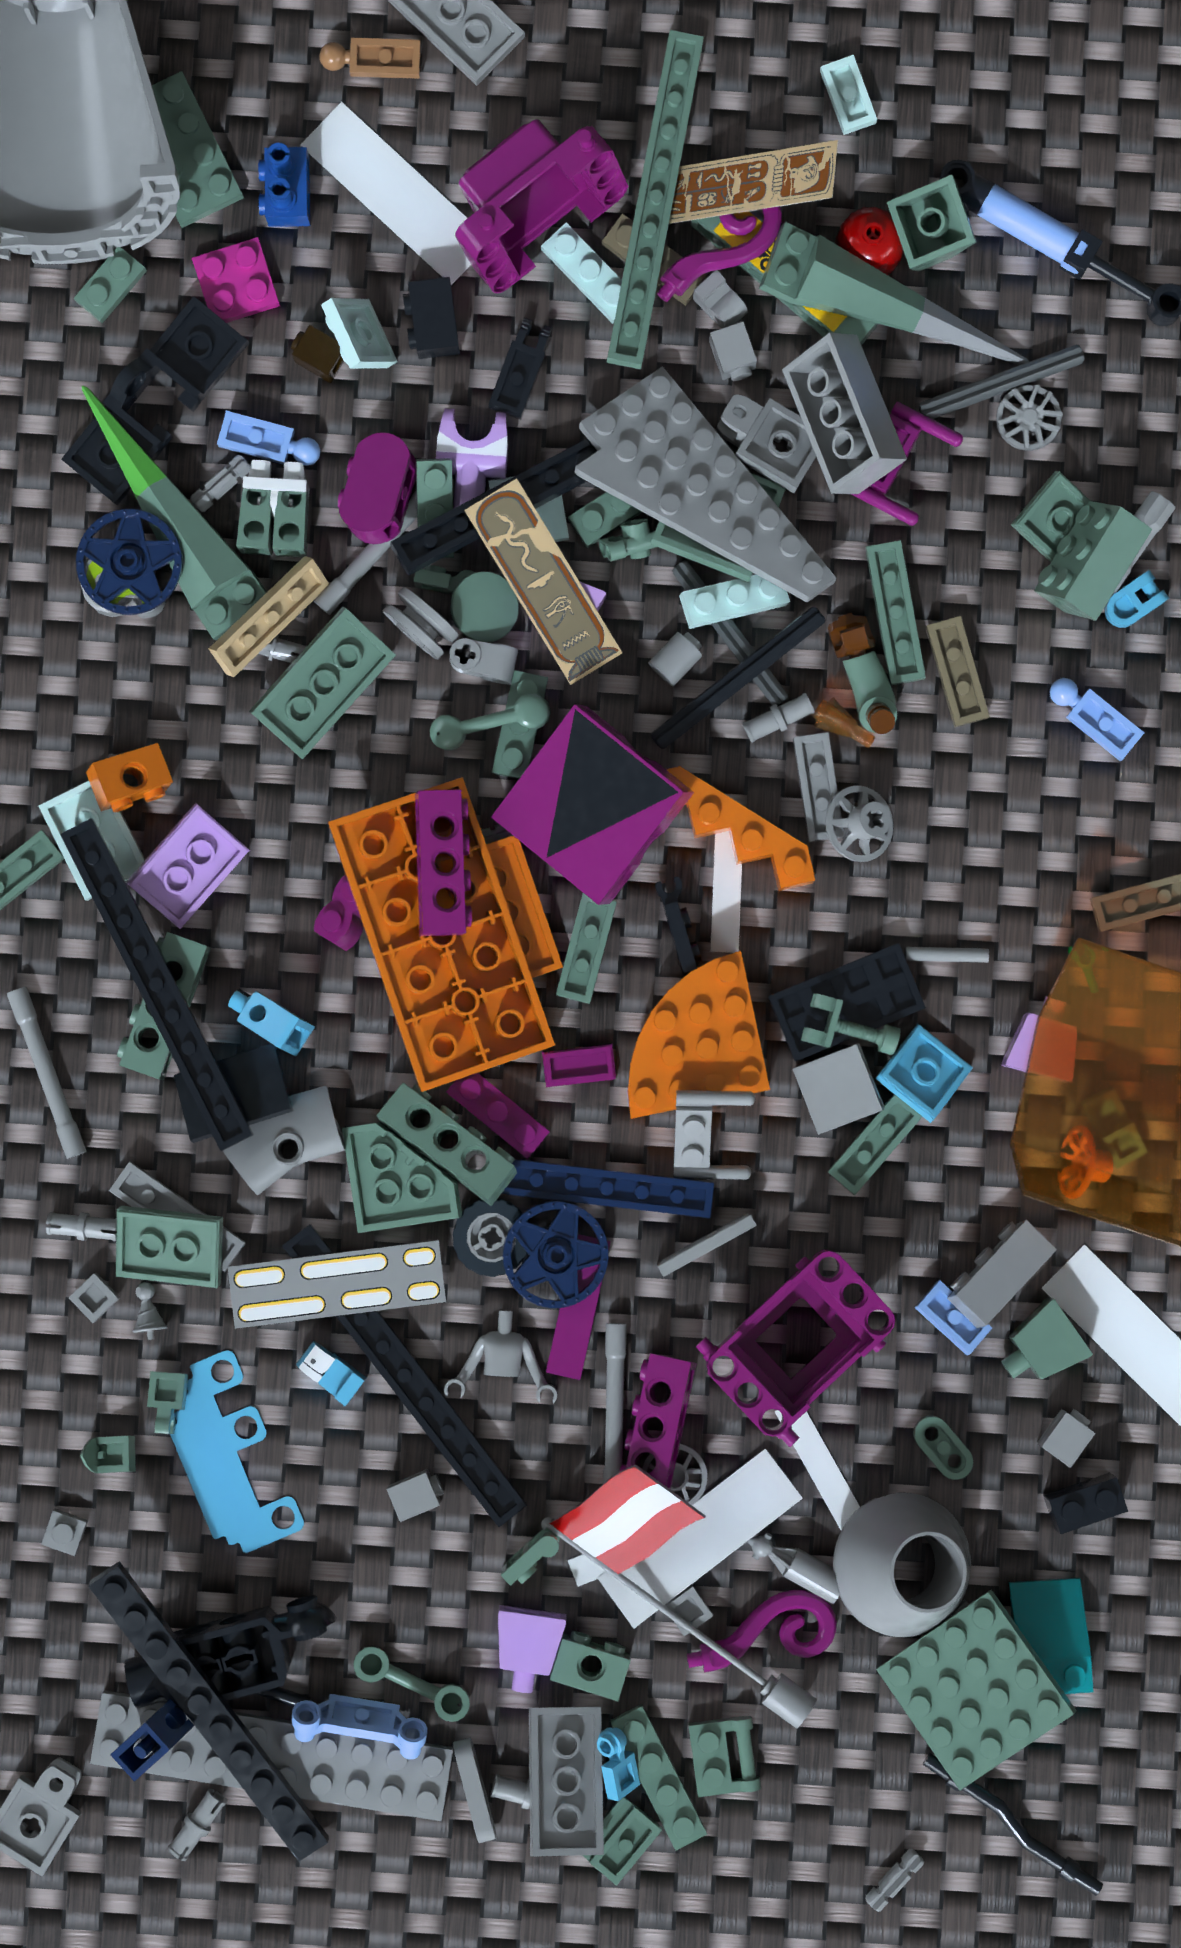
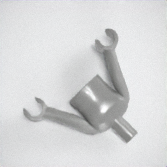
[444,1310,557,1403]

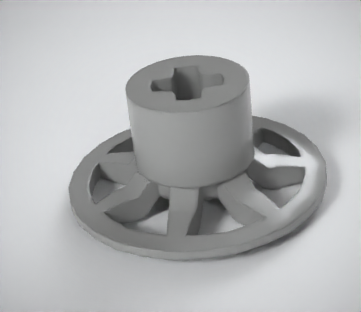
[825,786,893,862]

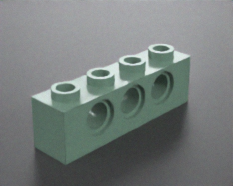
[117,932,211,1080]
[376,1083,517,1206]

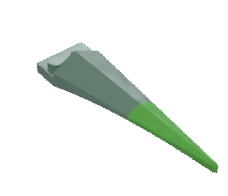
[82,386,267,640]

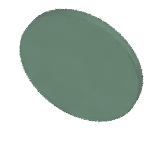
[451,572,518,642]

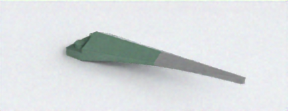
[759,222,1029,365]

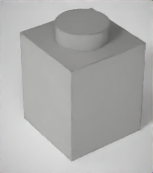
[709,322,757,381]
[1037,1409,1095,1468]
[386,1469,444,1522]

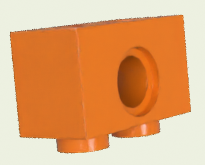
[86,743,173,812]

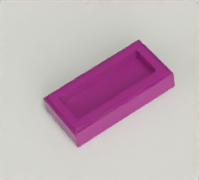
[542,1044,616,1088]

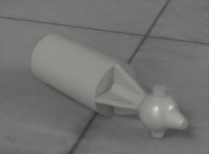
[747,1533,840,1604]

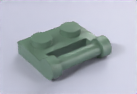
[501,1528,560,1586]
[688,1716,761,1797]

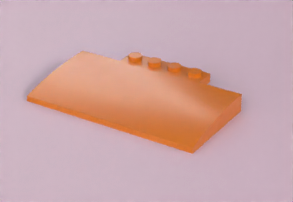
[328,777,563,1092]

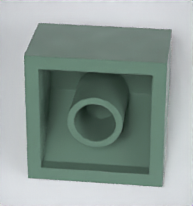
[887,175,976,272]

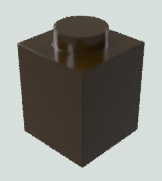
[291,324,344,383]

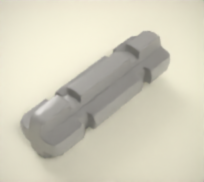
[190,455,250,512]
[865,1849,924,1912]

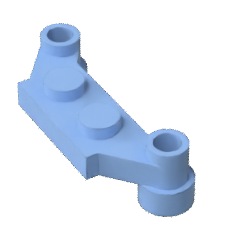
[292,1694,427,1759]

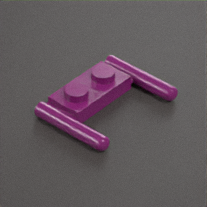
[851,401,963,526]

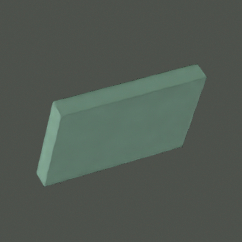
[116,1206,223,1288]

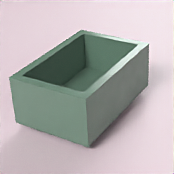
[1034,501,1152,621]

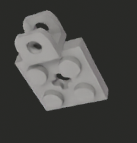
[716,395,816,493]
[0,1757,82,1876]

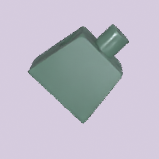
[1001,1297,1093,1379]

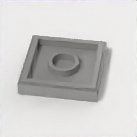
[793,1043,885,1135]

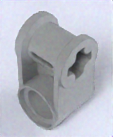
[450,638,518,685]

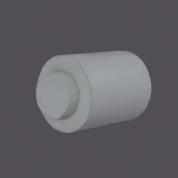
[648,632,702,687]

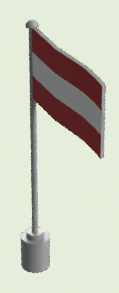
[541,1465,817,1729]

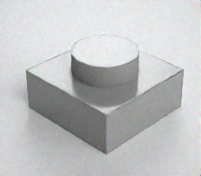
[69,1273,120,1323]
[41,1509,89,1556]
[665,1584,713,1636]

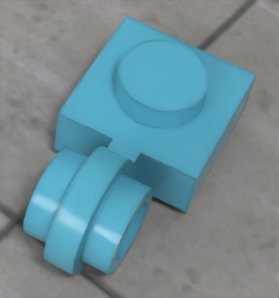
[597,1728,640,1801]

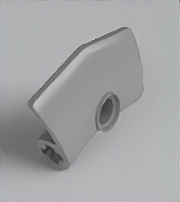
[223,1086,345,1195]

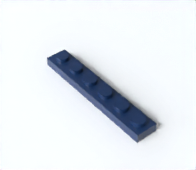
[501,1160,714,1218]

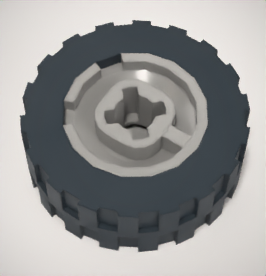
[453,1198,528,1277]

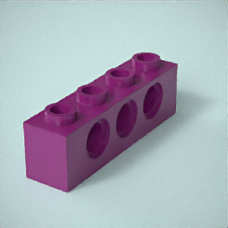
[415,790,472,936]
[619,1353,697,1489]

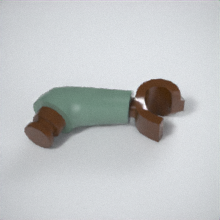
[828,613,897,734]

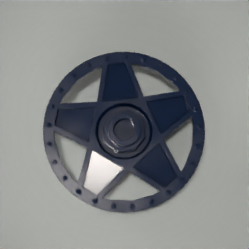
[76,509,182,615]
[502,1201,609,1308]

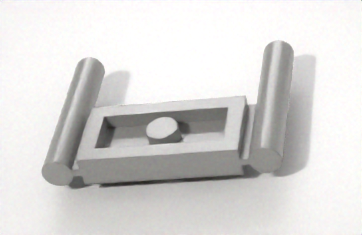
[674,1090,755,1180]

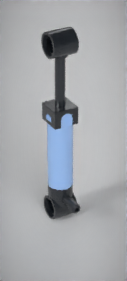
[939,160,1181,327]

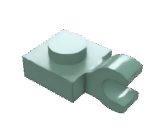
[413,565,475,594]
[147,1371,188,1434]

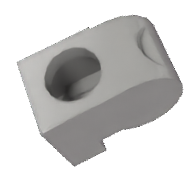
[693,270,748,328]

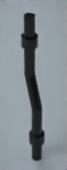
[923,1753,1103,1896]

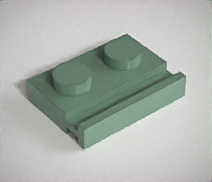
[582,1796,662,1886]

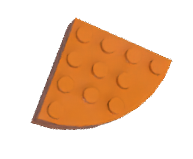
[627,951,770,1119]

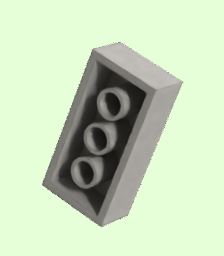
[782,333,907,494]

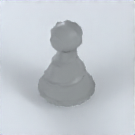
[133,1282,167,1340]

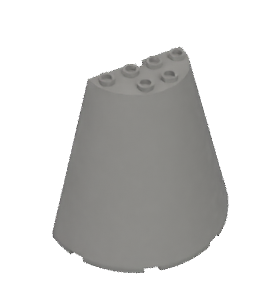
[0,0,180,264]

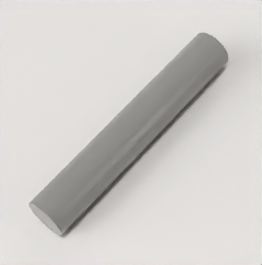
[905,947,989,963]

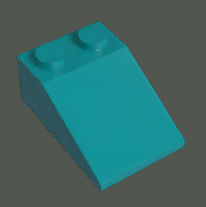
[1009,1578,1094,1694]

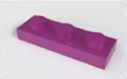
[446,1073,550,1159]

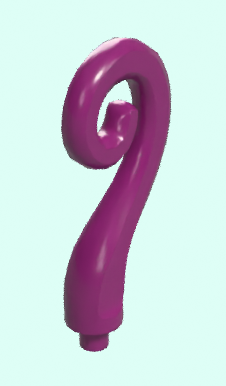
[657,206,782,302]
[687,1590,837,1673]

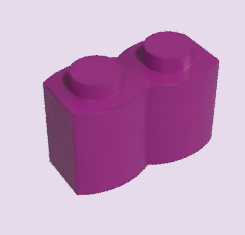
[314,874,364,951]

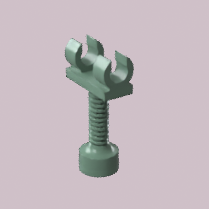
[801,993,900,1055]

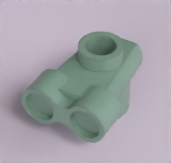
[599,518,657,562]

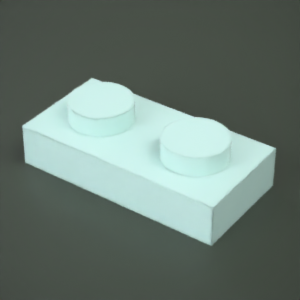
[820,55,877,135]

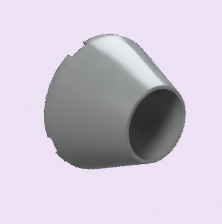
[833,1492,971,1637]

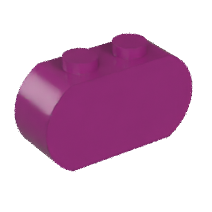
[338,433,416,544]

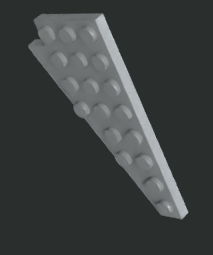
[574,366,836,602]

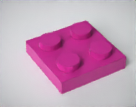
[192,237,280,323]

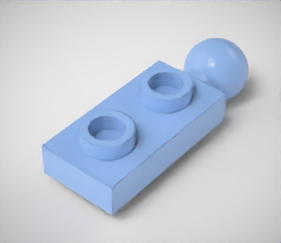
[217,410,320,466]
[1050,678,1144,761]

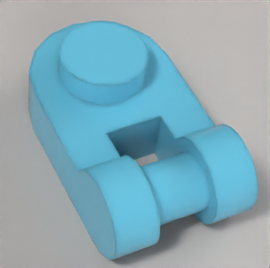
[1105,570,1169,628]

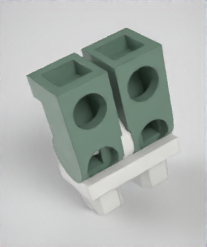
[236,460,310,557]

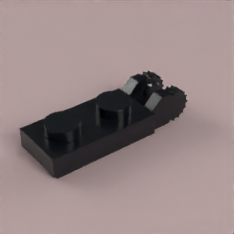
[488,318,553,420]

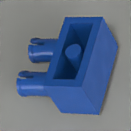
[258,142,310,227]

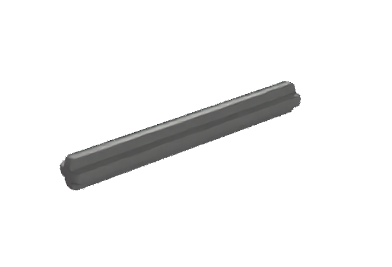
[918,345,1085,419]
[672,560,788,706]

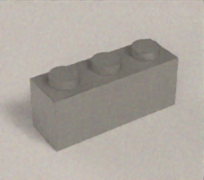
[947,1220,1057,1328]

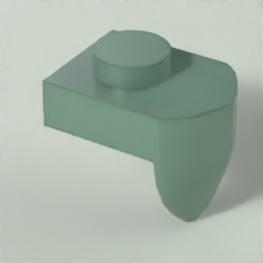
[80,1435,136,1473]

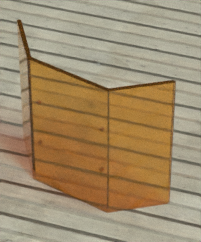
[1010,938,1181,1247]

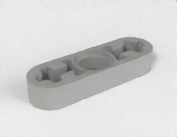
[453,1737,497,1843]

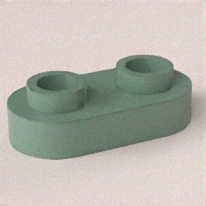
[913,1415,973,1480]

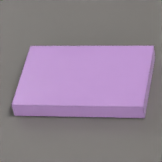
[126,803,250,929]

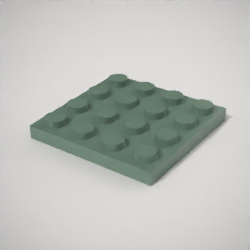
[876,1590,1077,1790]

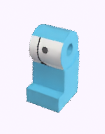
[296,1341,367,1406]

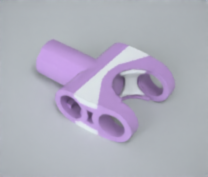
[436,408,508,509]

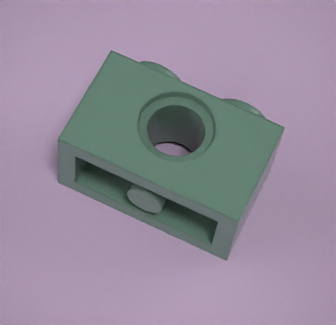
[550,1631,631,1701]

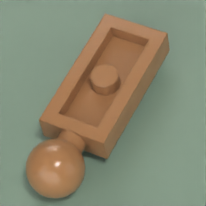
[319,38,421,79]

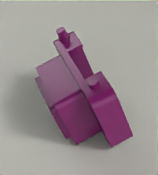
[455,119,629,293]
[695,1250,895,1447]

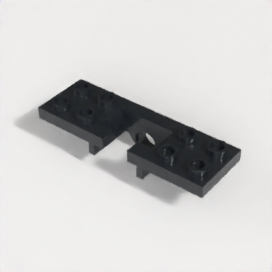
[61,296,249,505]

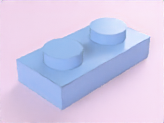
[914,1280,992,1355]

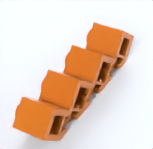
[666,766,815,891]

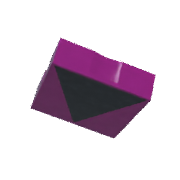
[491,704,694,905]

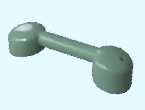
[430,693,551,751]
[353,1645,470,1722]

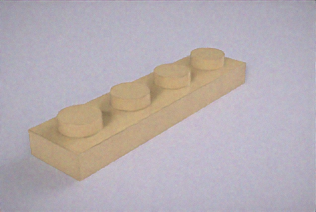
[208,556,329,677]

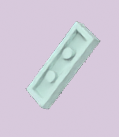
[541,222,622,324]
[679,575,790,629]

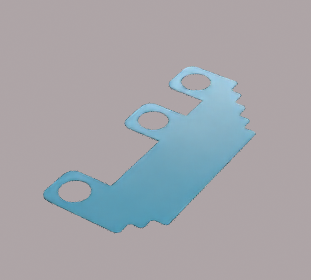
[170,1350,304,1553]

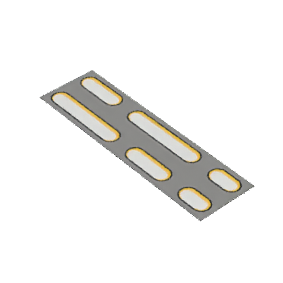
[228,1240,446,1329]

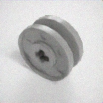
[382,587,459,660]

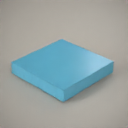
[875,1024,973,1123]

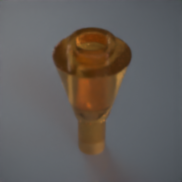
[813,697,875,748]

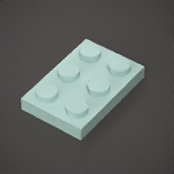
[39,781,145,901]

